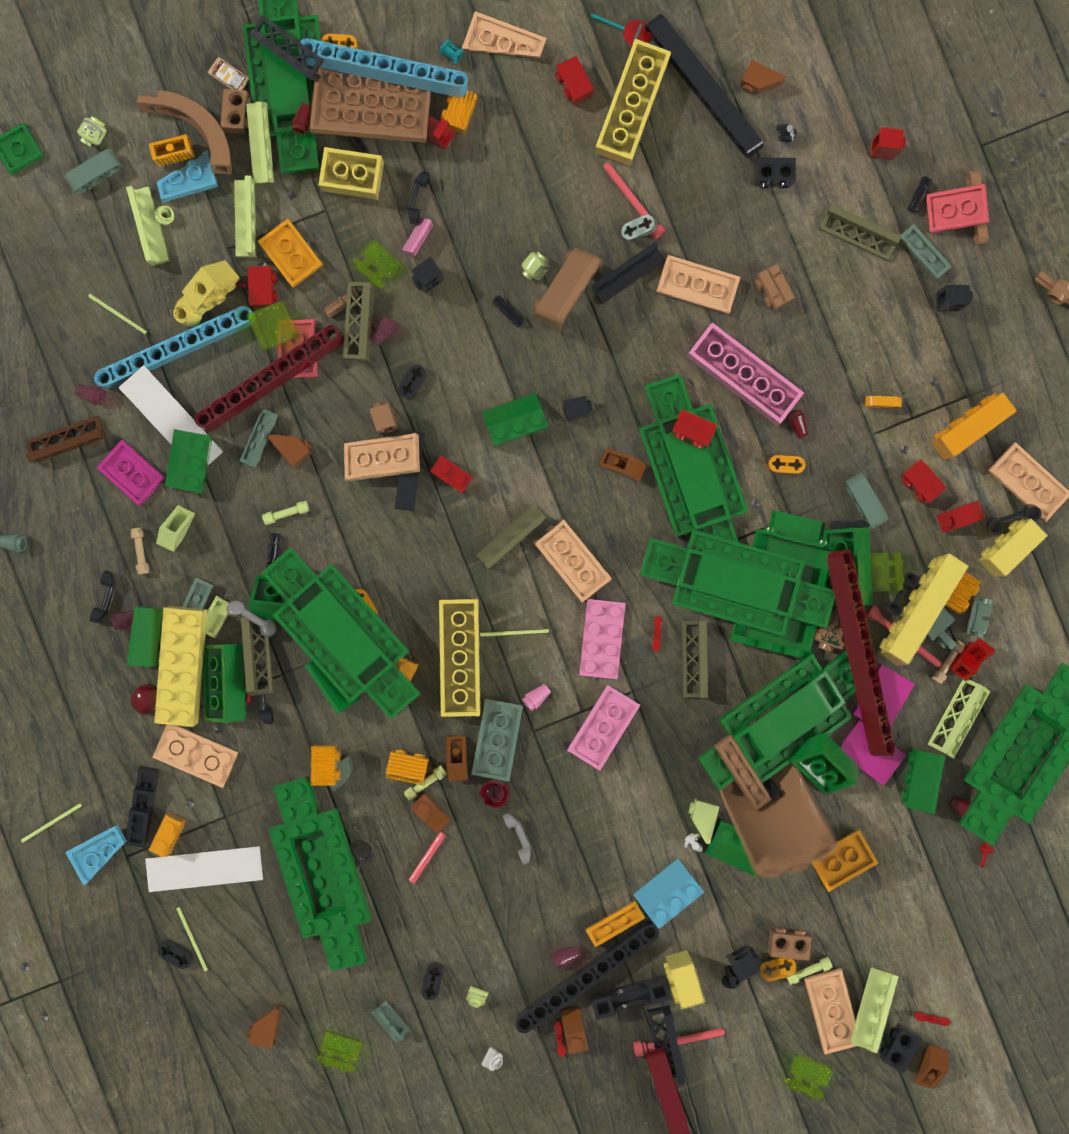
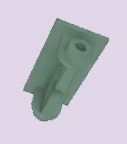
[967,597,993,638]
[371,1001,410,1043]

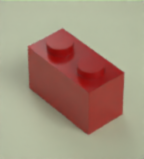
[554,55,594,106]
[870,127,906,160]
[248,266,278,309]
[671,409,717,449]
[430,456,473,494]
[899,459,946,504]

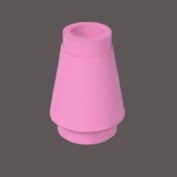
[522,684,551,711]

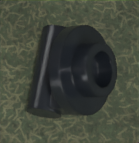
[776,124,797,143]
[722,965,741,989]

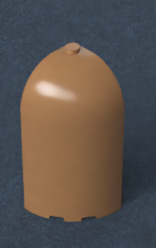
[720,763,838,877]

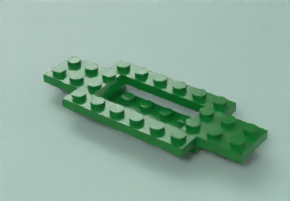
[242,0,322,174]
[638,374,748,543]
[639,530,835,636]
[261,547,421,720]
[697,650,856,791]
[958,663,1069,846]
[268,776,372,972]

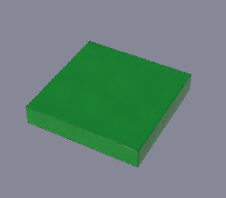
[0,122,44,175]

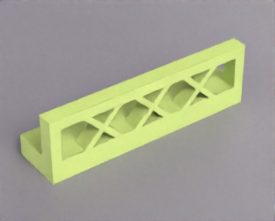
[246,102,274,183]
[234,176,256,258]
[126,186,170,266]
[928,679,990,759]
[850,967,899,1053]

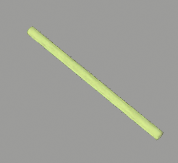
[88,294,147,335]
[480,629,549,637]
[21,803,82,843]
[176,907,208,972]

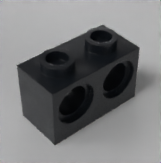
[755,158,796,189]
[411,256,444,294]
[936,285,973,312]
[726,945,761,982]
[879,1023,923,1073]

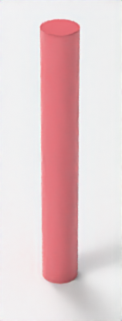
[408,831,446,884]

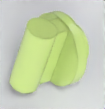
[466,985,489,1008]

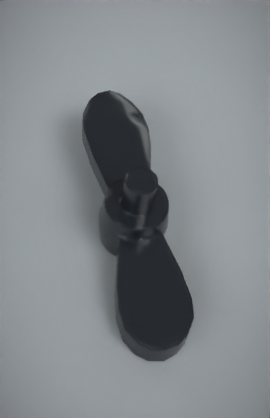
[830,520,867,529]

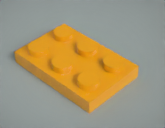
[258,219,323,288]
[812,829,878,892]

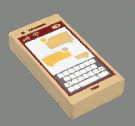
[207,57,250,90]

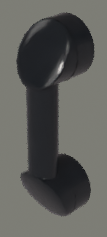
[407,172,430,225]
[987,504,1041,535]
[90,570,116,623]
[885,572,919,618]
[257,672,273,725]

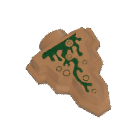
[814,608,846,653]

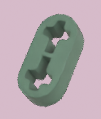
[621,215,658,241]

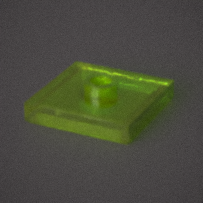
[247,301,299,351]

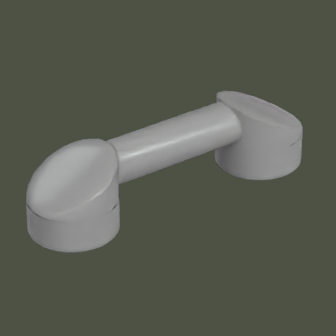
[227,600,276,637]
[503,813,531,865]

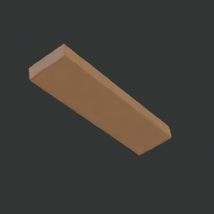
[714,735,772,811]

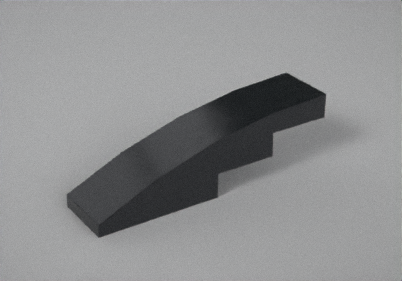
[395,431,425,511]
[126,766,159,848]

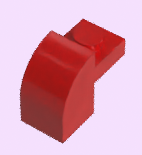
[427,116,456,150]
[936,500,986,533]
[950,638,995,681]

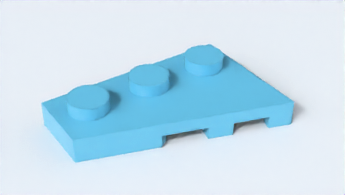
[157,150,218,202]
[65,824,127,885]

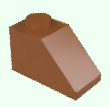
[739,60,786,95]
[268,435,313,468]
[599,448,647,482]
[447,736,468,781]
[410,792,452,833]
[247,1004,282,1049]
[560,1006,588,1054]
[915,1045,949,1089]

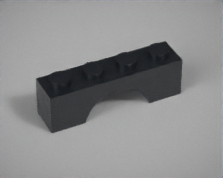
[590,975,671,1020]

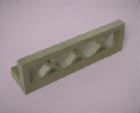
[819,204,902,261]
[343,282,374,362]
[476,504,546,569]
[241,617,274,696]
[682,620,708,698]

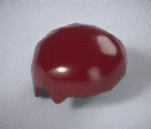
[131,683,157,715]
[479,779,510,808]

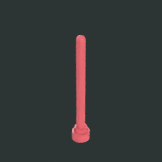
[603,162,666,240]
[866,604,942,668]
[633,1028,725,1058]

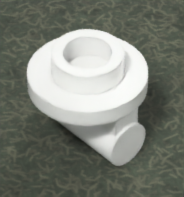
[684,833,703,852]
[482,1046,503,1071]

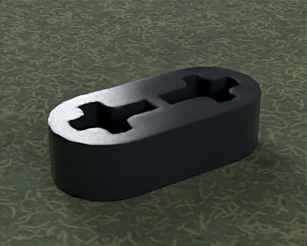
[398,365,426,399]
[158,940,193,969]
[422,962,444,1000]

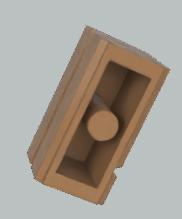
[755,264,796,311]

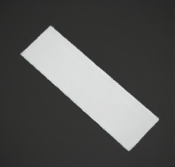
[118,365,223,465]
[145,846,263,892]

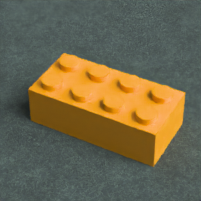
[931,392,1017,460]

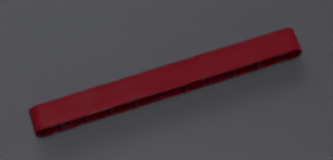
[827,550,895,757]

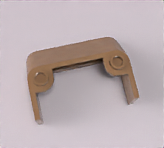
[533,248,602,334]

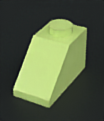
[156,505,195,552]
[688,798,719,844]

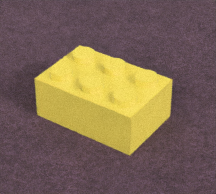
[319,147,384,200]
[978,519,1048,577]
[663,950,704,1009]

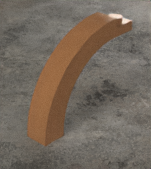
[137,90,232,175]

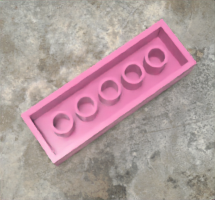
[686,323,804,426]

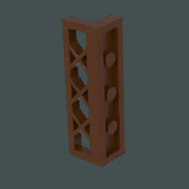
[25,416,106,463]

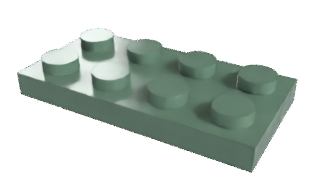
[472,698,523,782]

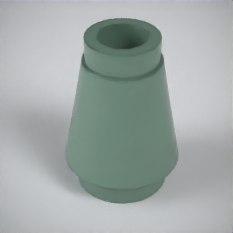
[0,534,27,553]

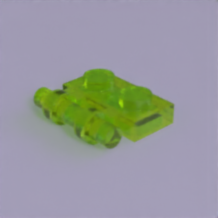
[352,239,402,289]
[870,552,905,592]
[316,1030,363,1073]
[785,1053,833,1100]

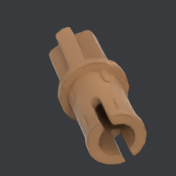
[324,288,360,318]

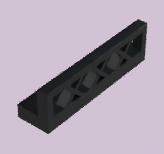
[250,15,324,82]
[592,241,665,305]
[647,1005,686,1085]

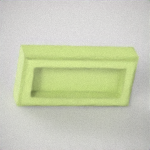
[206,596,230,638]

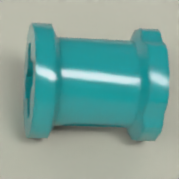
[439,39,464,64]

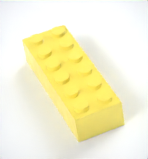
[595,39,671,166]
[878,554,969,666]
[439,599,481,717]
[154,606,208,727]

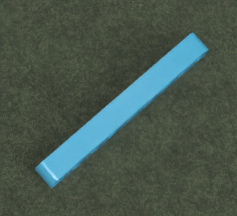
[298,39,468,97]
[94,306,256,389]

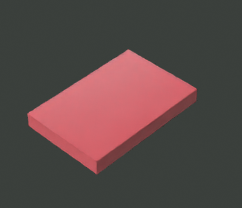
[926,184,990,233]
[277,319,318,378]

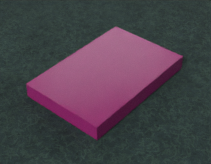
[97,440,166,506]
[852,664,915,726]
[839,720,906,786]

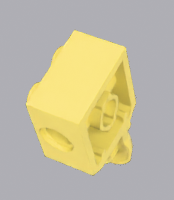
[173,260,240,327]

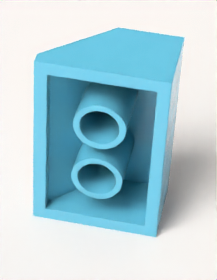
[633,858,704,929]

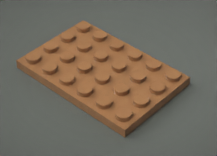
[310,64,431,143]

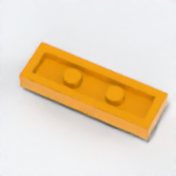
[585,900,645,947]

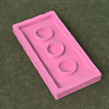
[579,599,626,679]
[567,685,640,771]

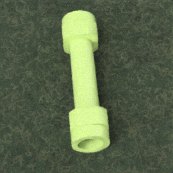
[262,501,310,525]
[404,765,447,801]
[786,957,833,985]

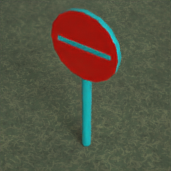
[591,14,651,47]

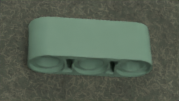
[64,149,122,195]
[844,472,889,530]

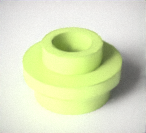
[155,206,174,225]

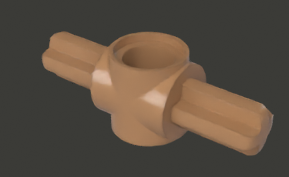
[1035,272,1069,305]

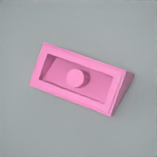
[402,218,433,257]

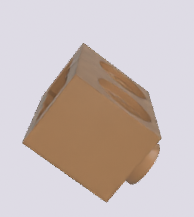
[220,89,253,135]
[370,402,399,435]
[768,927,812,961]

